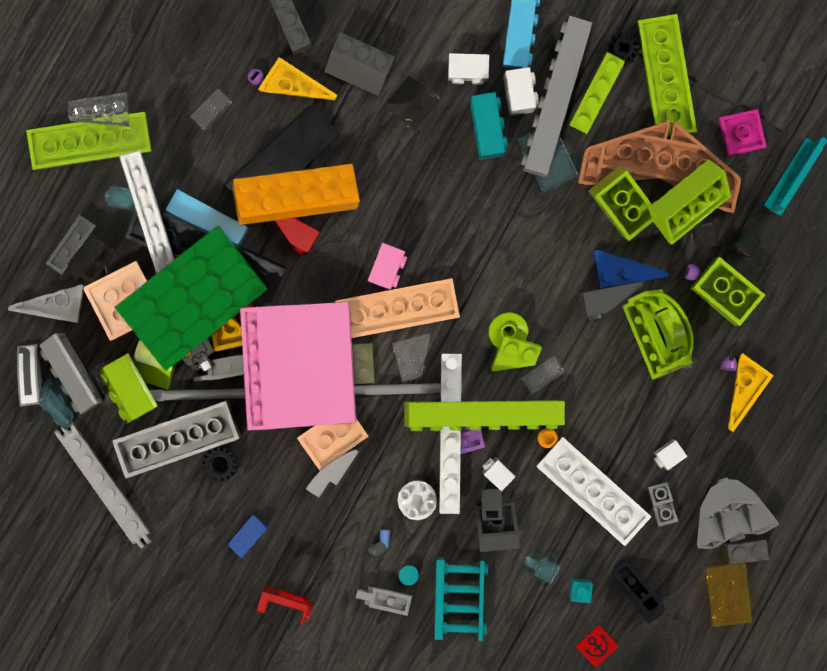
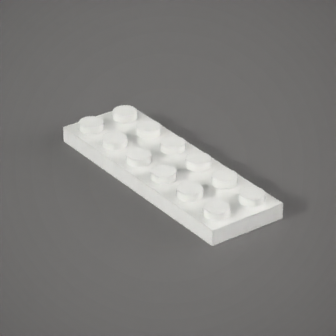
[536,437,651,546]

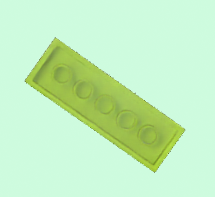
[637,14,697,137]
[26,112,152,170]

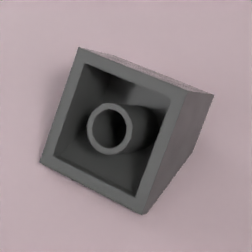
[475,502,520,552]

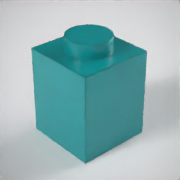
[569,578,593,603]

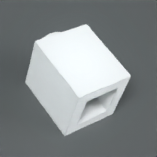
[654,439,687,470]

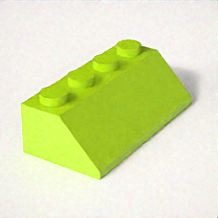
[649,160,731,245]

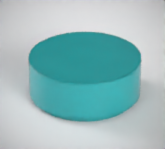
[399,565,419,585]

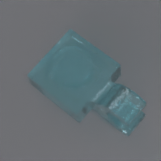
[524,555,560,584]

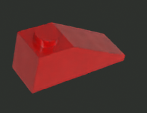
[275,218,320,255]

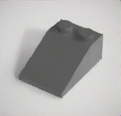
[579,282,643,320]

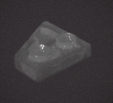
[392,334,430,382]

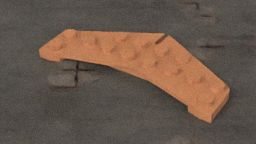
[578,120,741,213]

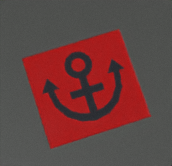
[575,625,619,668]

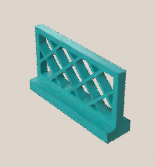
[763,137,827,216]

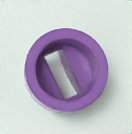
[248,68,264,85]
[684,263,701,280]
[720,356,737,371]

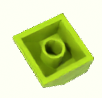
[133,340,177,390]

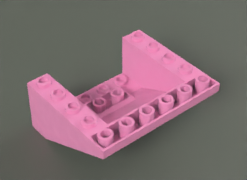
[240,302,357,430]

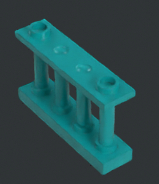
[434,557,488,641]

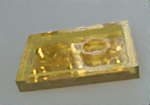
[705,563,753,627]

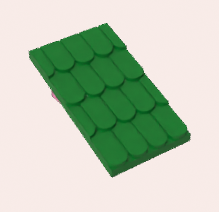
[114,225,268,371]

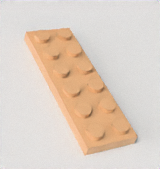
[335,278,460,338]

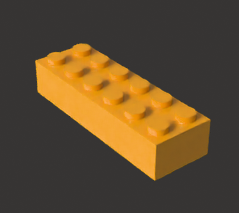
[233,164,360,225]

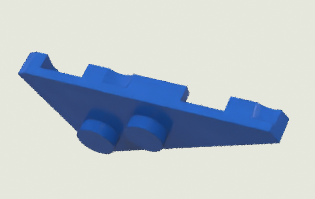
[593,250,669,288]

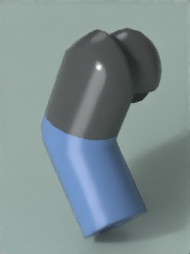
[368,529,390,556]

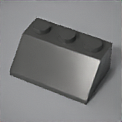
[325,32,395,97]

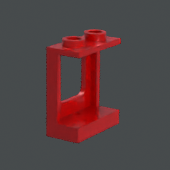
[257,586,313,625]

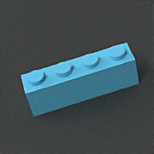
[502,0,540,69]
[166,189,249,245]

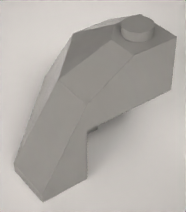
[697,478,779,549]

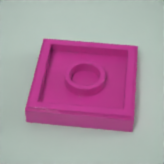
[718,109,767,157]

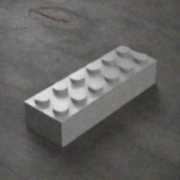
[112,400,241,479]

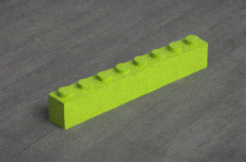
[405,400,565,431]

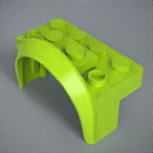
[623,289,693,379]

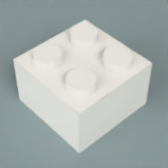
[503,67,539,116]

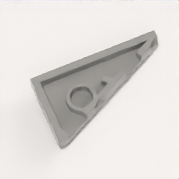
[8,285,85,323]

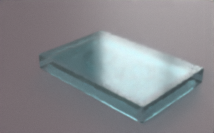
[517,131,579,193]

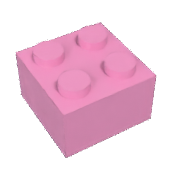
[368,243,407,290]

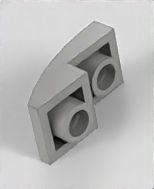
[648,482,678,527]

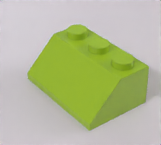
[99,353,157,424]

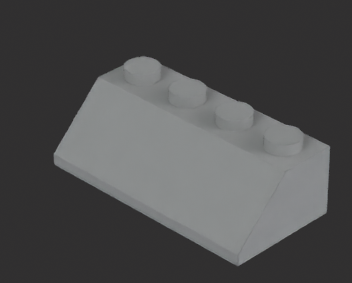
[39,333,104,414]

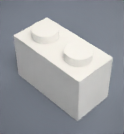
[448,53,489,85]
[482,457,515,491]

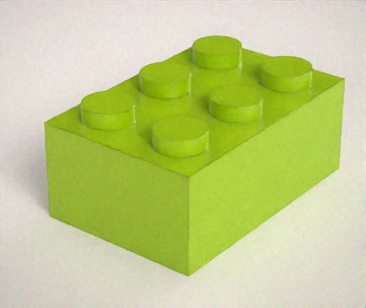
[589,166,653,241]
[690,257,765,326]

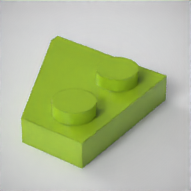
[491,334,542,371]

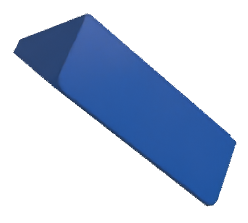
[227,514,268,559]

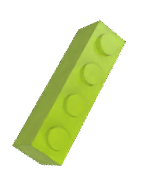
[569,51,625,134]

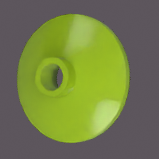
[489,312,528,347]

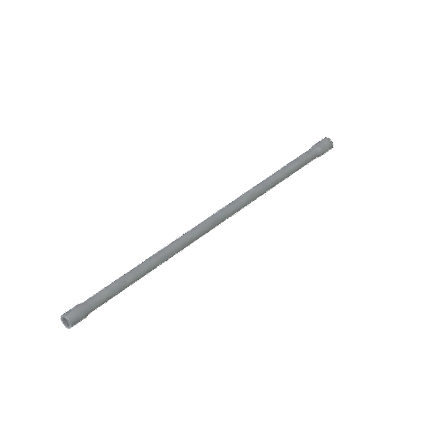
[149,382,463,402]

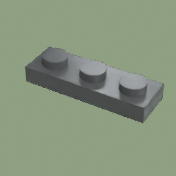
[46,214,97,275]

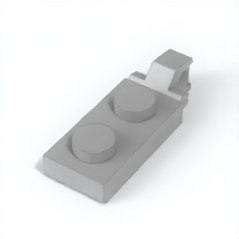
[356,586,412,616]

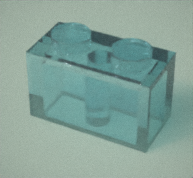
[105,186,136,212]

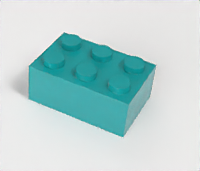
[470,92,508,160]

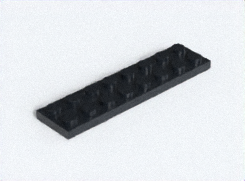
[126,209,287,303]

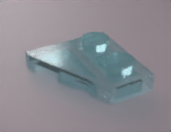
[39,379,73,430]

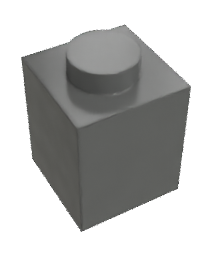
[481,489,502,521]

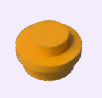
[538,428,558,448]

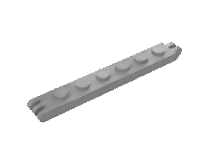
[54,420,151,549]

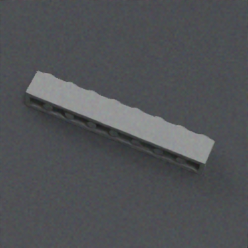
[521,16,593,178]

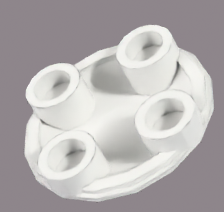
[398,480,437,520]

